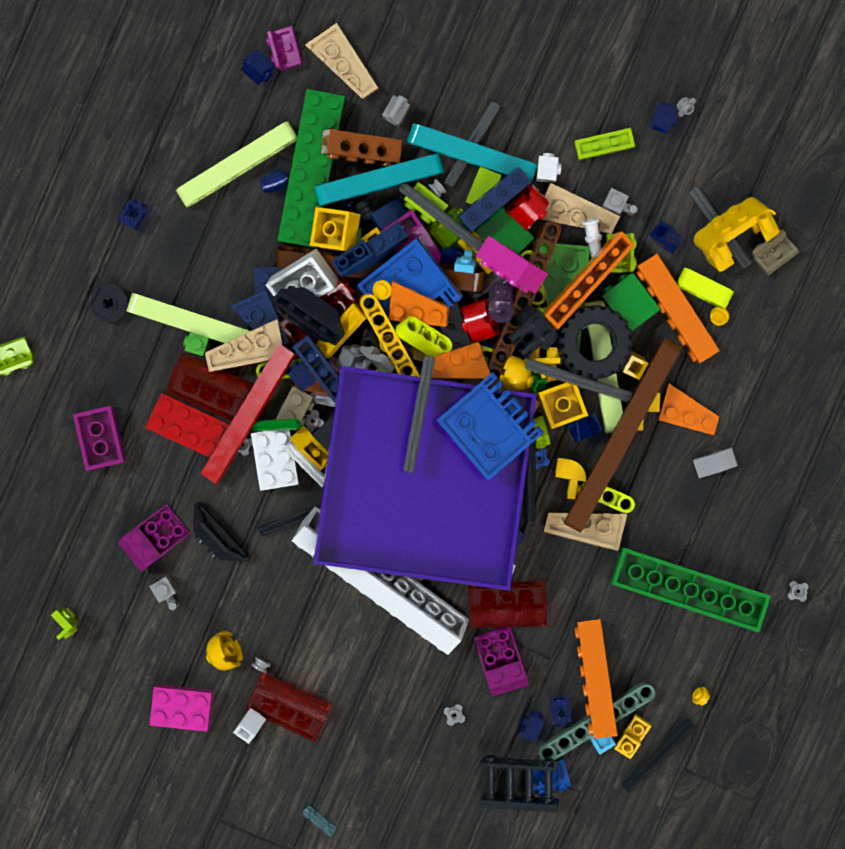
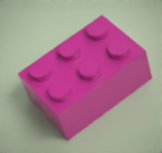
[476,236,548,294]
[150,684,214,732]

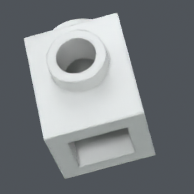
[536,153,561,183]
[233,708,266,744]

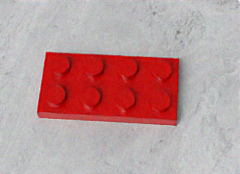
[145,393,230,458]

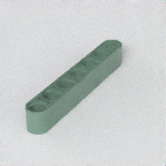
[538,682,655,760]

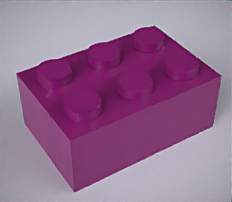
[73,406,127,471]

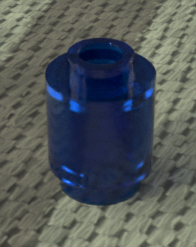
[260,169,289,193]

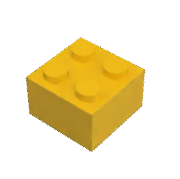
[310,207,360,252]
[537,382,588,429]

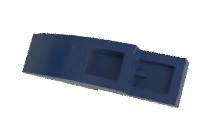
[331,222,409,277]

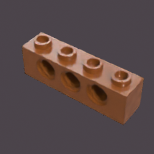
[321,129,402,167]

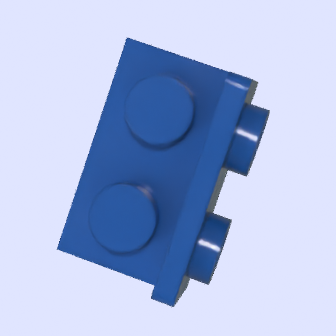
[533,760,571,797]

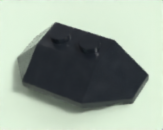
[271,287,345,346]
[193,501,251,561]

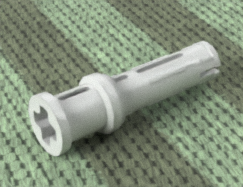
[582,218,602,259]

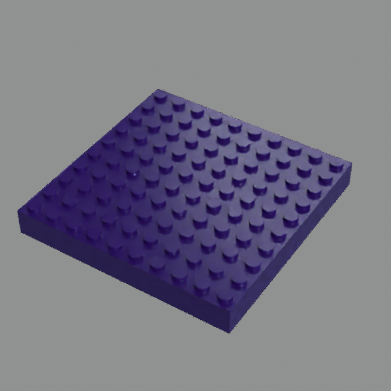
[312,366,537,590]

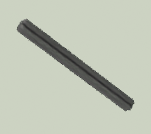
[399,182,484,252]
[403,355,435,473]
[525,358,632,402]

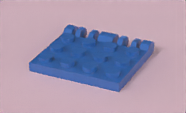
[357,238,463,343]
[436,372,544,481]

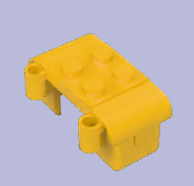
[694,197,780,272]

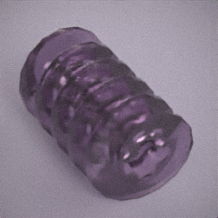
[488,280,513,323]

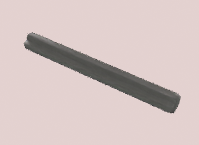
[445,101,500,187]
[689,186,751,268]

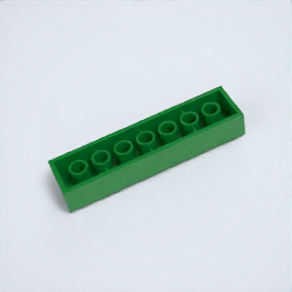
[278,89,346,249]
[610,546,771,633]

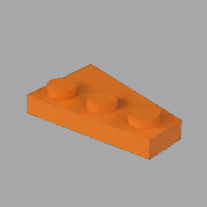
[389,280,449,327]
[431,342,490,380]
[658,383,719,435]

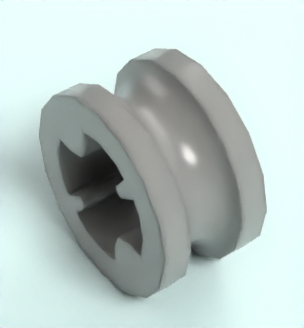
[428,179,447,198]
[252,656,271,673]

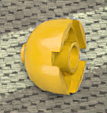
[499,356,534,392]
[206,631,243,671]

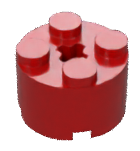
[505,184,549,230]
[461,299,500,343]

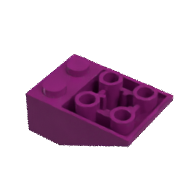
[380,210,444,263]
[118,504,190,572]
[474,626,529,697]

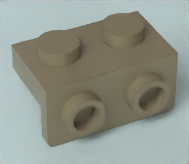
[752,229,799,275]
[276,386,316,431]

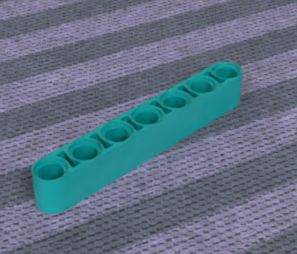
[407,123,538,184]
[314,153,444,206]

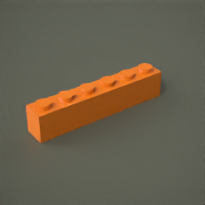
[542,231,635,330]
[635,254,720,364]
[575,619,617,739]

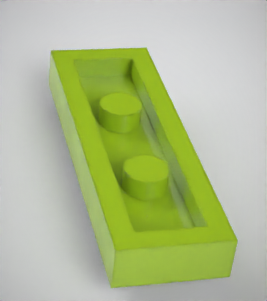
[574,128,635,160]

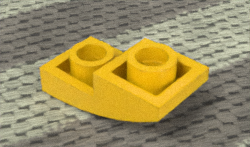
[614,714,652,759]

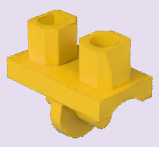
[525,347,562,378]

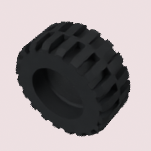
[557,305,633,379]

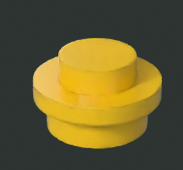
[373,280,391,300]
[710,307,729,326]
[692,687,710,706]

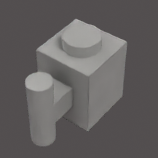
[382,95,410,127]
[602,188,637,216]
[336,344,371,369]
[149,575,179,610]

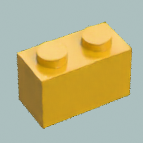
[290,426,328,471]

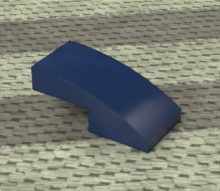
[369,198,408,231]

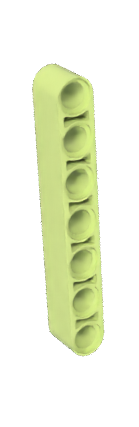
[176,121,297,207]
[127,293,250,343]
[584,300,623,433]

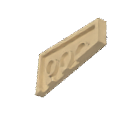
[305,23,379,99]
[542,183,620,234]
[205,319,283,372]
[543,513,627,551]

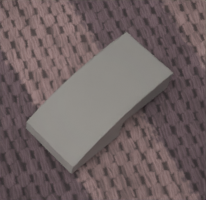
[360,346,395,373]
[693,447,738,478]

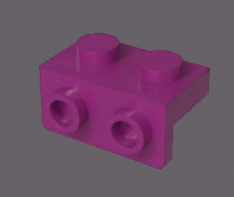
[266,26,303,71]

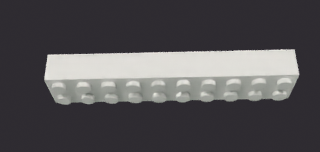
[292,507,469,655]

